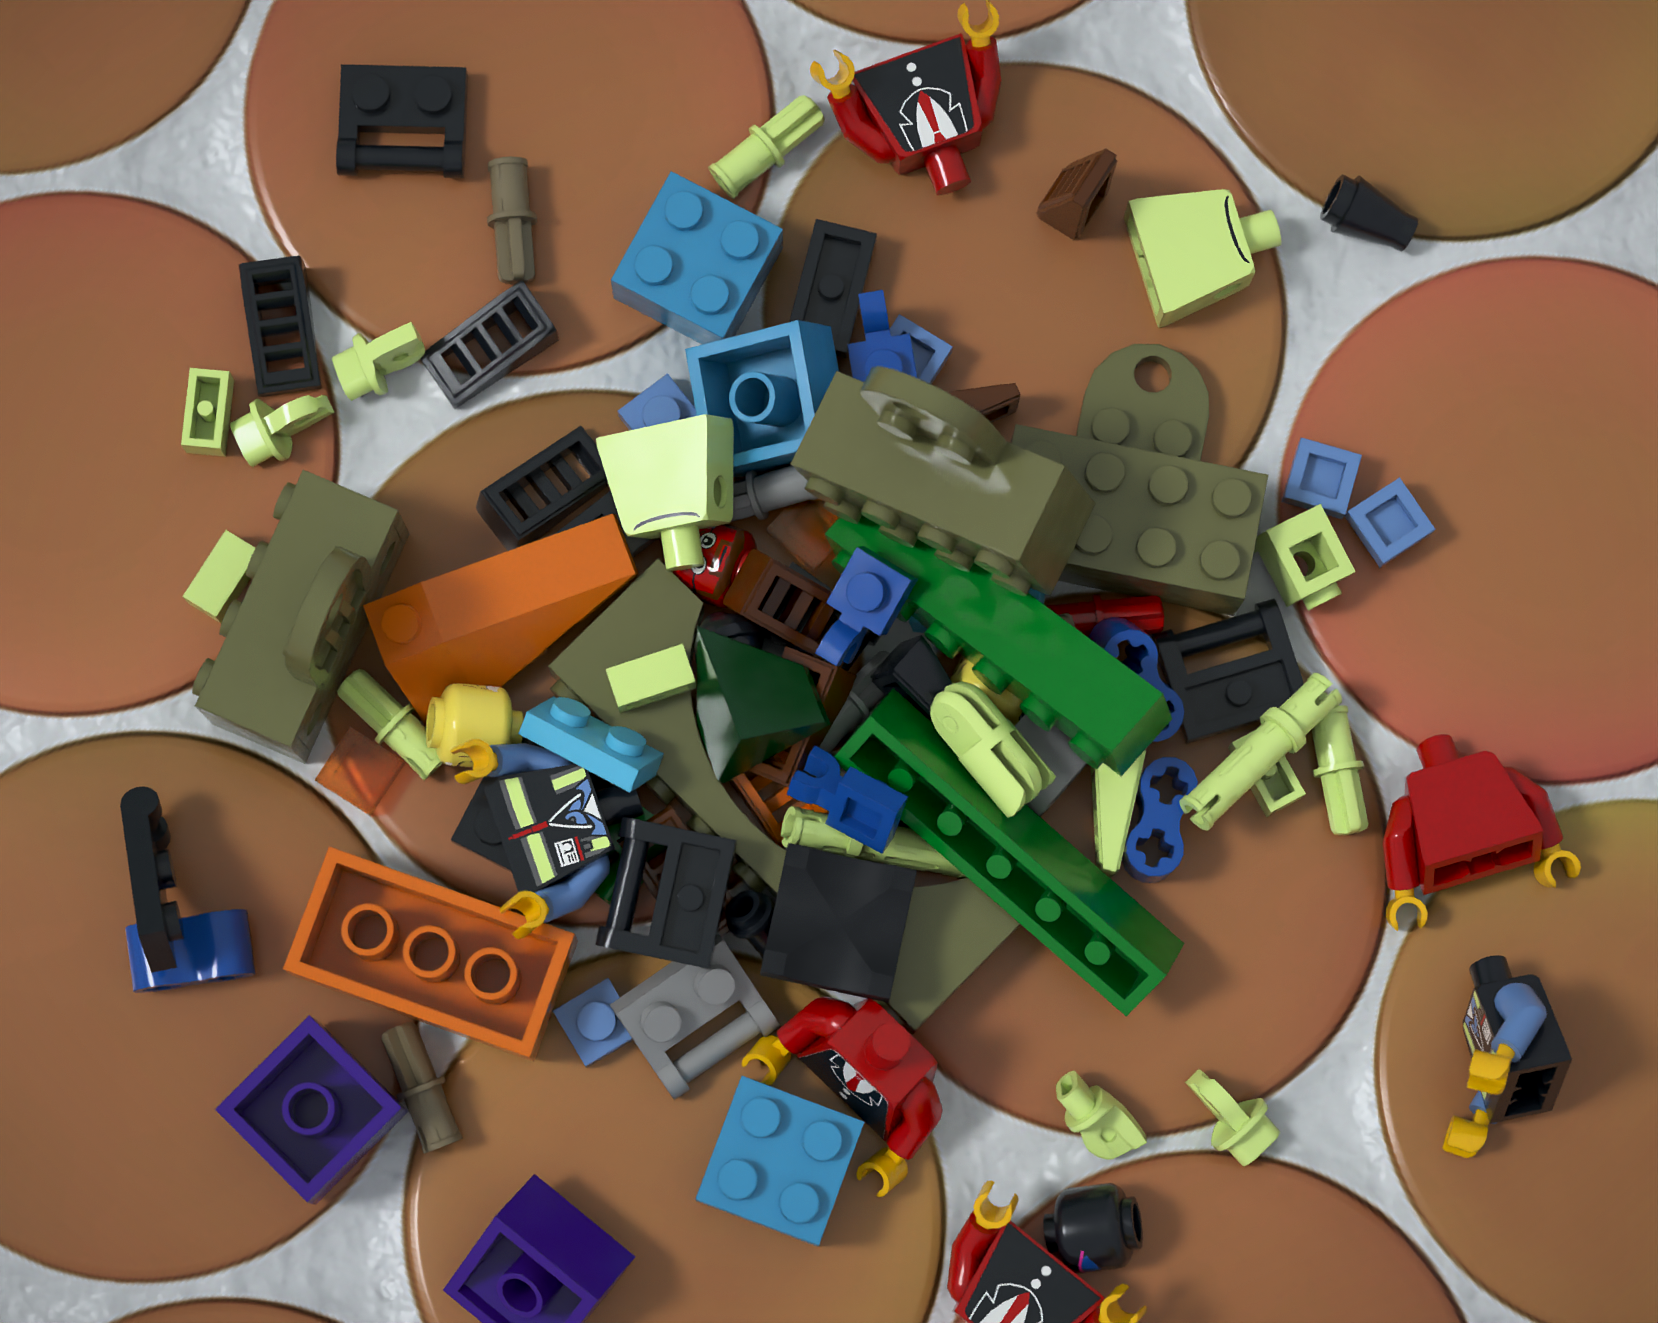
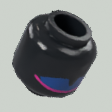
[1043,1183,1143,1273]

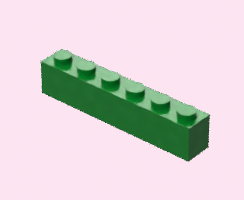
[825,516,1172,776]
[834,688,1185,1016]

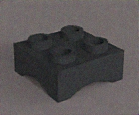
[760,843,917,1003]

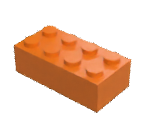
[283,846,578,1062]

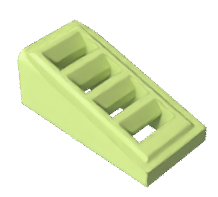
[1091,751,1146,878]

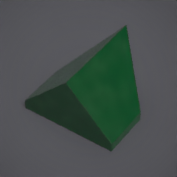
[697,626,830,783]

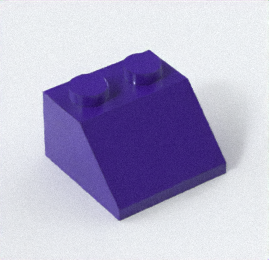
[443,1174,635,1323]

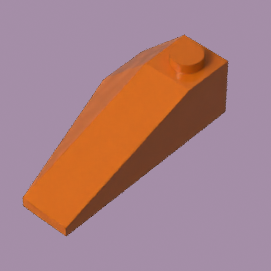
[363,514,638,726]

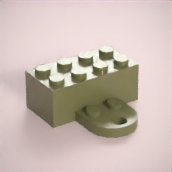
[1011,344,1268,616]
[791,366,1096,596]
[192,470,409,764]

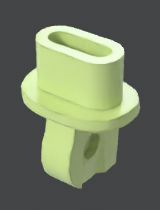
[332,322,425,401]
[230,395,334,467]
[1185,1069,1280,1166]
[1056,1071,1147,1159]

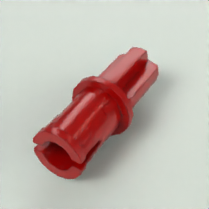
[1045,594,1164,637]

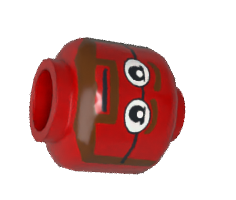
[664,524,757,608]

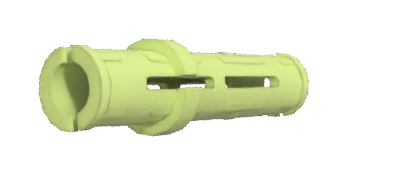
[1179,673,1342,831]
[781,806,967,879]

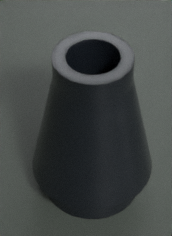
[1320,174,1419,252]

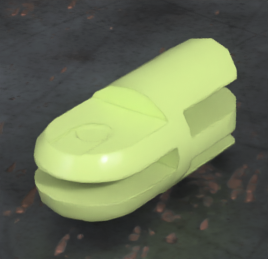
[930,681,1056,818]

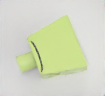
[1124,189,1281,328]
[596,414,734,571]

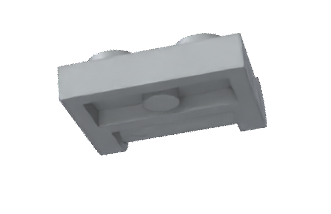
[610,933,781,1101]

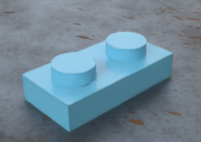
[518,696,664,792]

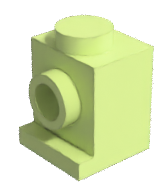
[1254,504,1356,611]

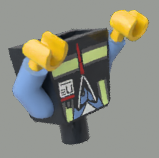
[451,739,644,939]
[1442,955,1572,1158]

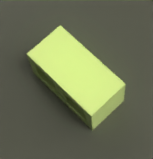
[181,368,234,457]
[182,530,256,623]
[606,644,696,713]
[1228,730,1306,817]

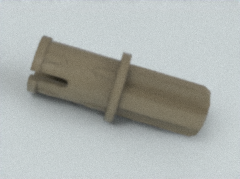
[487,157,537,285]
[382,1022,463,1154]

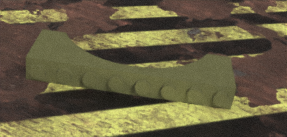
[548,559,1021,1034]

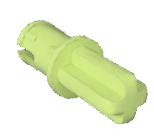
[708,95,825,199]
[337,669,443,781]
[1311,705,1369,835]

